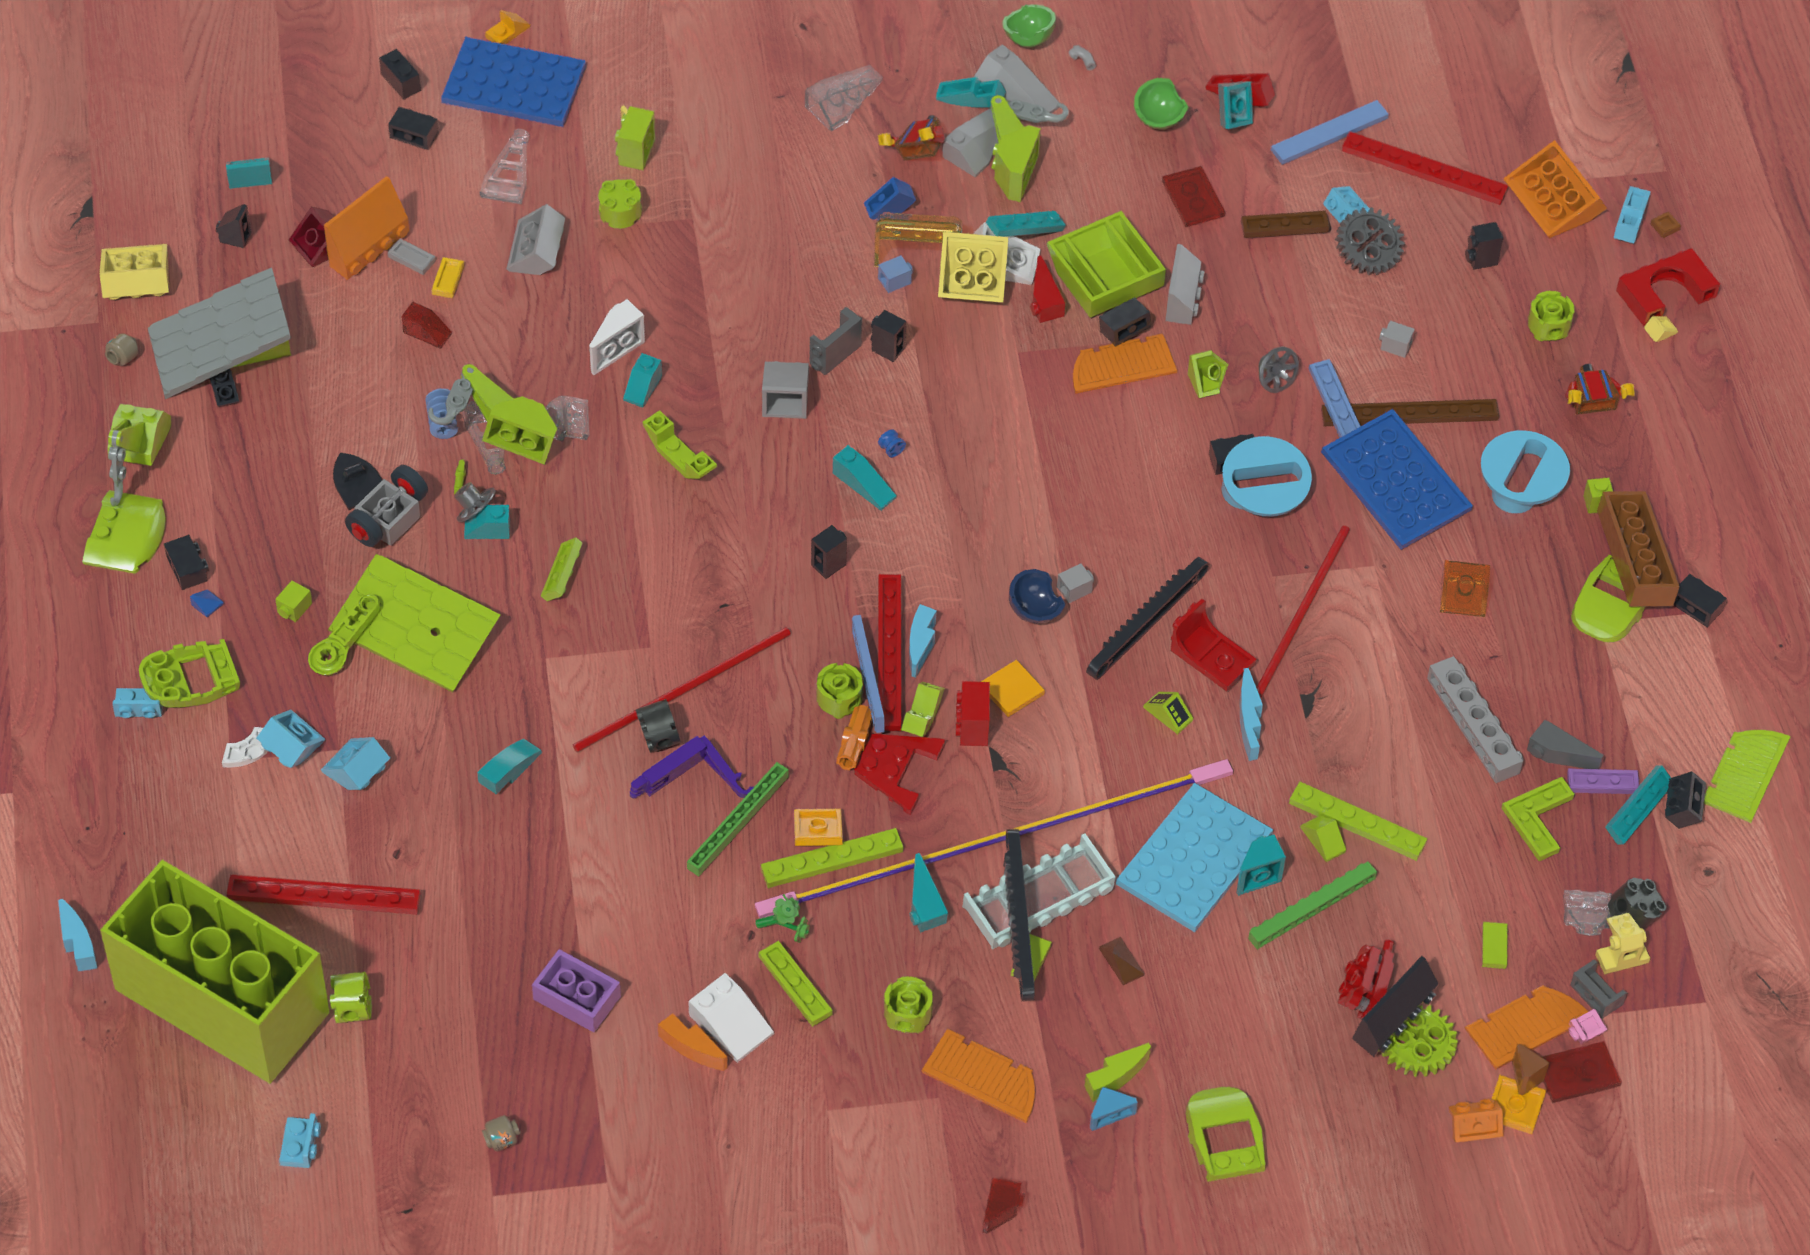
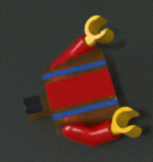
[878,115,945,160]
[1565,364,1635,415]

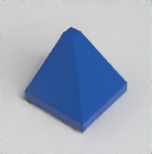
[190,589,224,617]

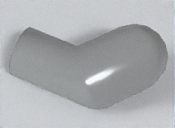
[1069,45,1096,70]

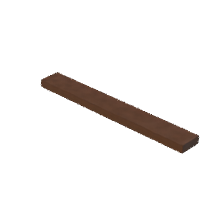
[1321,399,1499,427]

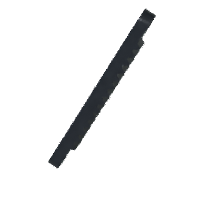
[1086,557,1209,680]
[1003,829,1035,1002]

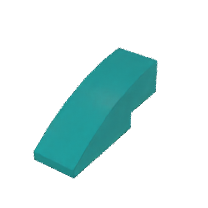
[935,77,1006,107]
[477,739,542,794]

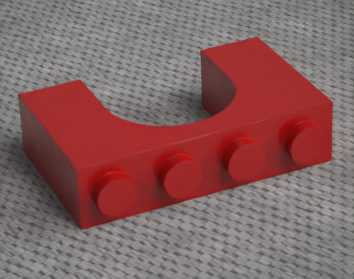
[1616,248,1720,327]

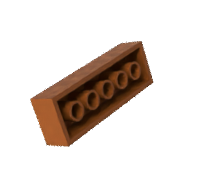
[1597,491,1679,607]

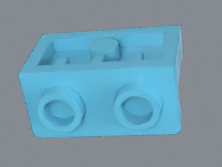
[1323,186,1369,223]
[112,688,163,718]
[279,1113,321,1168]

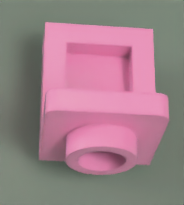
[1568,1009,1607,1045]

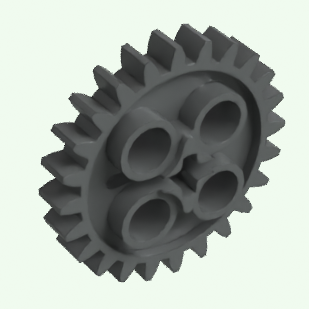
[1335,207,1405,275]

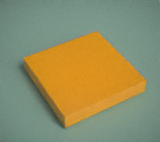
[981,660,1045,717]
[794,809,842,846]
[1492,1075,1546,1134]

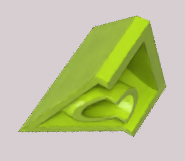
[1188,350,1228,398]

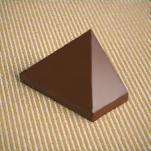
[1099,937,1144,985]

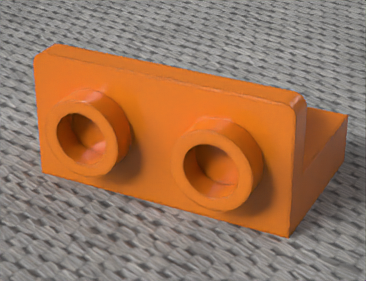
[1449,1099,1503,1143]

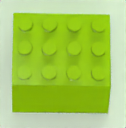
[1047,211,1166,318]

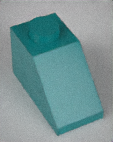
[623,353,662,408]
[464,505,510,539]

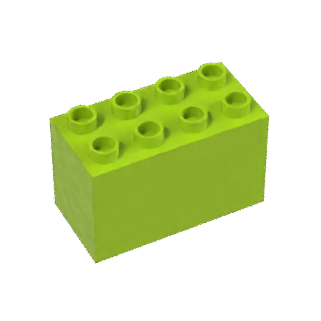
[100,860,330,1084]

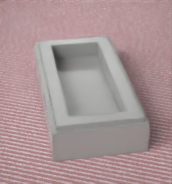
[388,239,436,275]

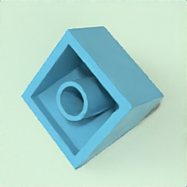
[256,710,325,768]
[321,737,390,790]

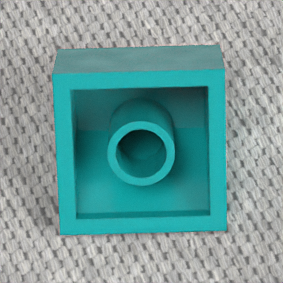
[1236,834,1286,896]

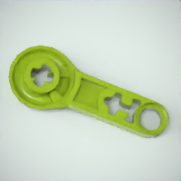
[308,593,381,676]

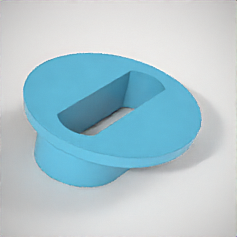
[1481,430,1570,514]
[1221,436,1312,516]

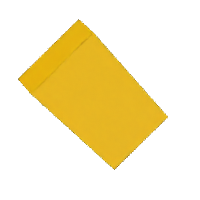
[431,257,464,298]

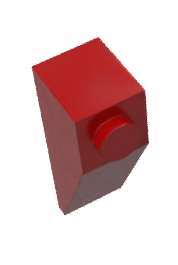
[1205,73,1275,107]
[1030,255,1065,323]

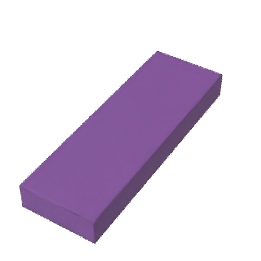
[1567,768,1639,794]

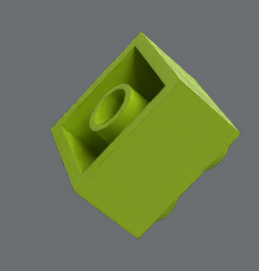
[615,106,655,170]

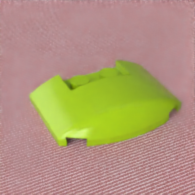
[82,490,166,574]

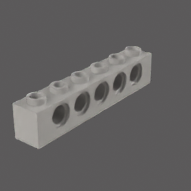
[1427,656,1523,783]

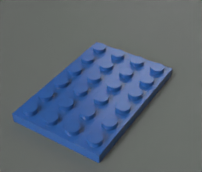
[441,37,586,127]
[1321,409,1473,550]

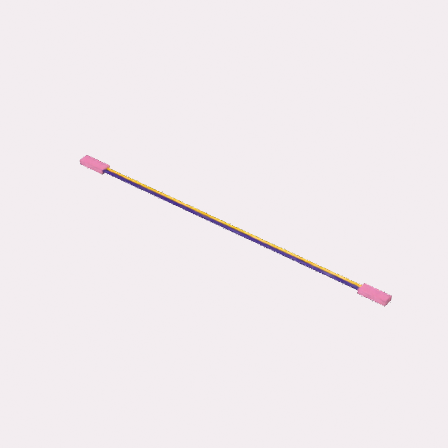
[755,759,1233,919]

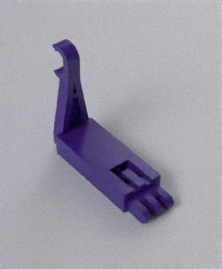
[629,735,754,799]

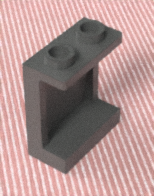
[810,307,862,376]

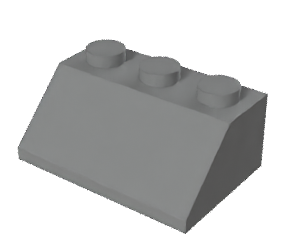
[507,204,565,275]
[1165,244,1204,325]

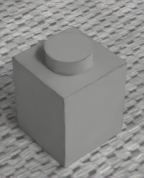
[1379,321,1415,358]
[1057,564,1094,603]

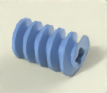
[425,388,458,439]

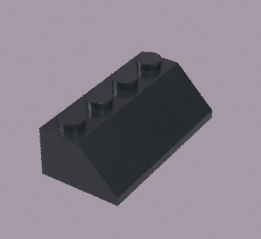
[1352,955,1439,1057]

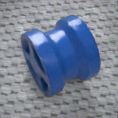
[878,429,906,458]

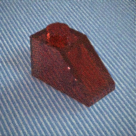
[401,301,452,349]
[982,1178,1025,1234]

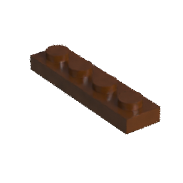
[1241,210,1329,238]

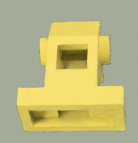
[1595,913,1650,974]

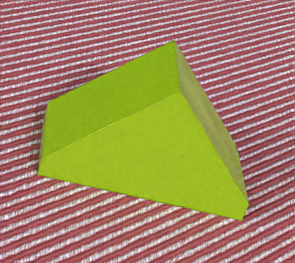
[1300,815,1346,862]

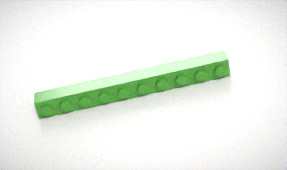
[687,762,789,877]
[1248,861,1377,950]

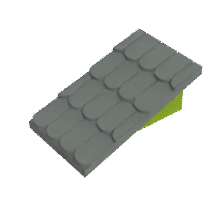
[148,268,291,399]

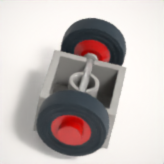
[345,465,428,547]

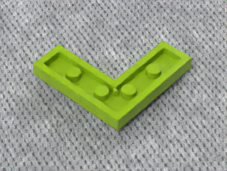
[1501,777,1574,861]

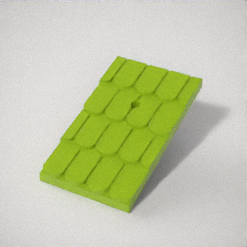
[328,554,500,692]

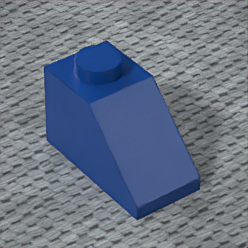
[864,177,916,220]

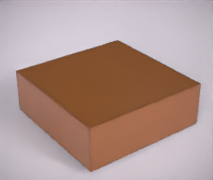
[1650,211,1681,238]

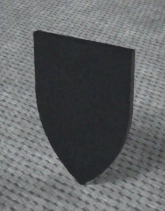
[333,452,382,510]

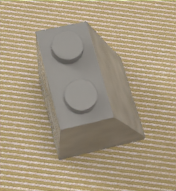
[762,361,809,419]

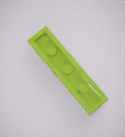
[759,941,832,1027]

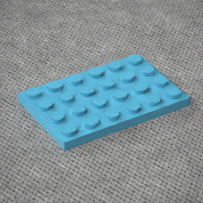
[1116,783,1273,932]

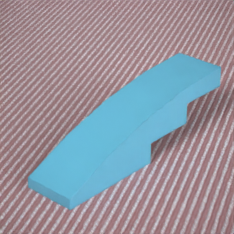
[1240,668,1263,761]

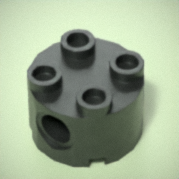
[636,699,681,753]
[1608,878,1666,930]

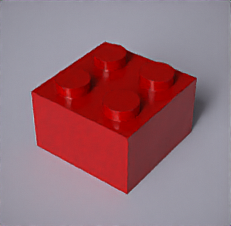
[955,681,990,746]

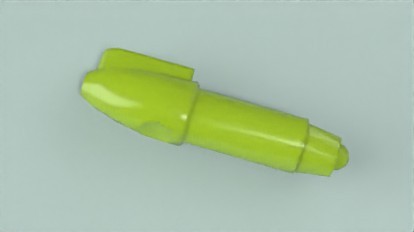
[454,459,466,495]

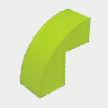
[901,682,945,737]

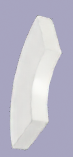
[222,727,268,768]

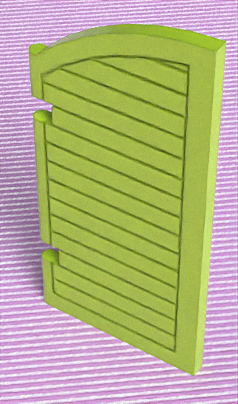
[1704,730,1791,823]

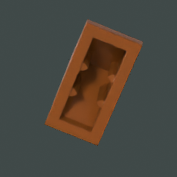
[1512,1044,1549,1095]

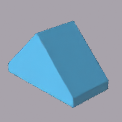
[1090,1087,1138,1131]

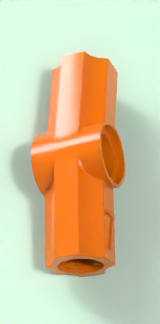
[836,705,872,771]

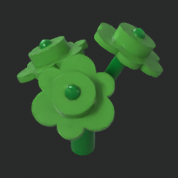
[755,894,810,943]

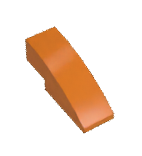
[658,1013,727,1071]

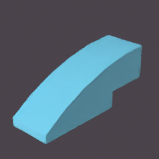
[1613,186,1651,243]
[909,604,937,678]
[58,899,97,972]

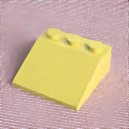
[938,232,1009,302]
[100,244,169,299]

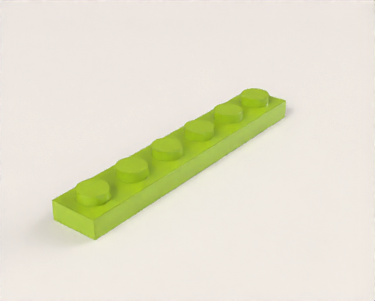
[1289,782,1428,861]
[761,828,903,888]

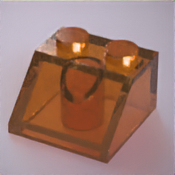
[1440,560,1490,617]

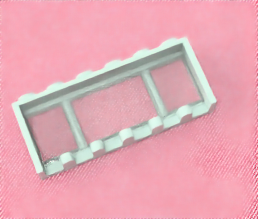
[962,834,1115,950]

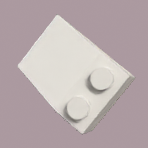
[973,222,1040,285]
[589,299,645,375]
[689,973,774,1063]

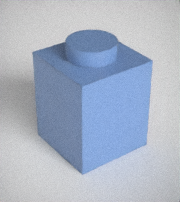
[878,256,913,293]

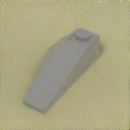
[974,44,1060,113]
[942,108,998,178]

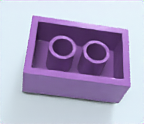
[532,949,621,1032]

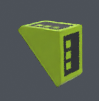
[1143,692,1193,735]

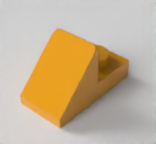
[485,10,530,45]

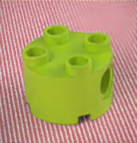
[598,179,642,229]
[1528,291,1574,341]
[816,663,863,719]
[330,972,372,1023]
[884,977,933,1033]

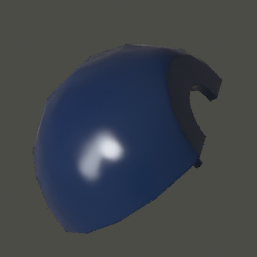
[1009,569,1065,624]

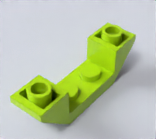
[642,410,717,479]

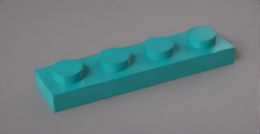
[986,211,1066,237]
[1605,765,1671,845]

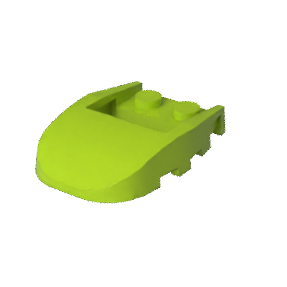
[1571,555,1646,642]
[139,639,240,708]
[1186,1087,1265,1182]

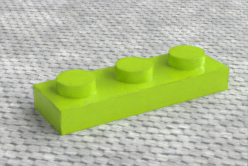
[541,538,582,601]

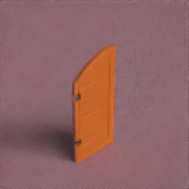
[1073,333,1177,394]
[1464,985,1588,1070]
[922,1029,1035,1123]

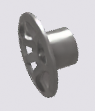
[1258,346,1299,393]
[454,482,496,522]

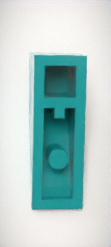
[833,445,897,511]
[909,853,948,933]

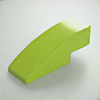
[1085,1043,1151,1102]

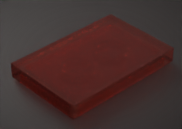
[1162,166,1226,227]
[1541,1041,1622,1103]

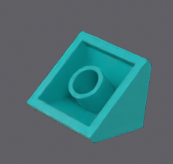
[1218,81,1253,129]
[226,157,272,189]

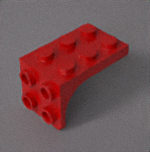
[1170,599,1257,692]

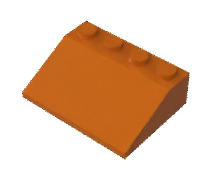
[1503,140,1607,238]
[324,176,409,280]

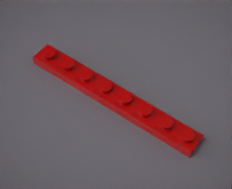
[1341,131,1508,205]
[878,574,901,731]
[226,874,421,915]

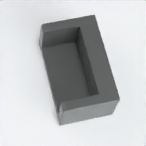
[1570,959,1627,1019]

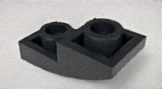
[209,368,239,407]

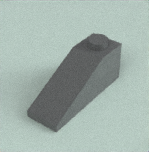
[1527,720,1604,769]

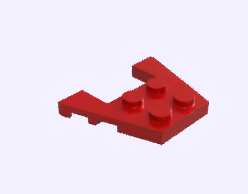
[854,734,945,815]

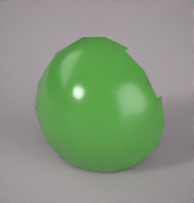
[1002,4,1056,47]
[1134,78,1188,130]

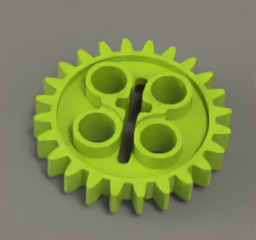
[1382,1005,1458,1077]

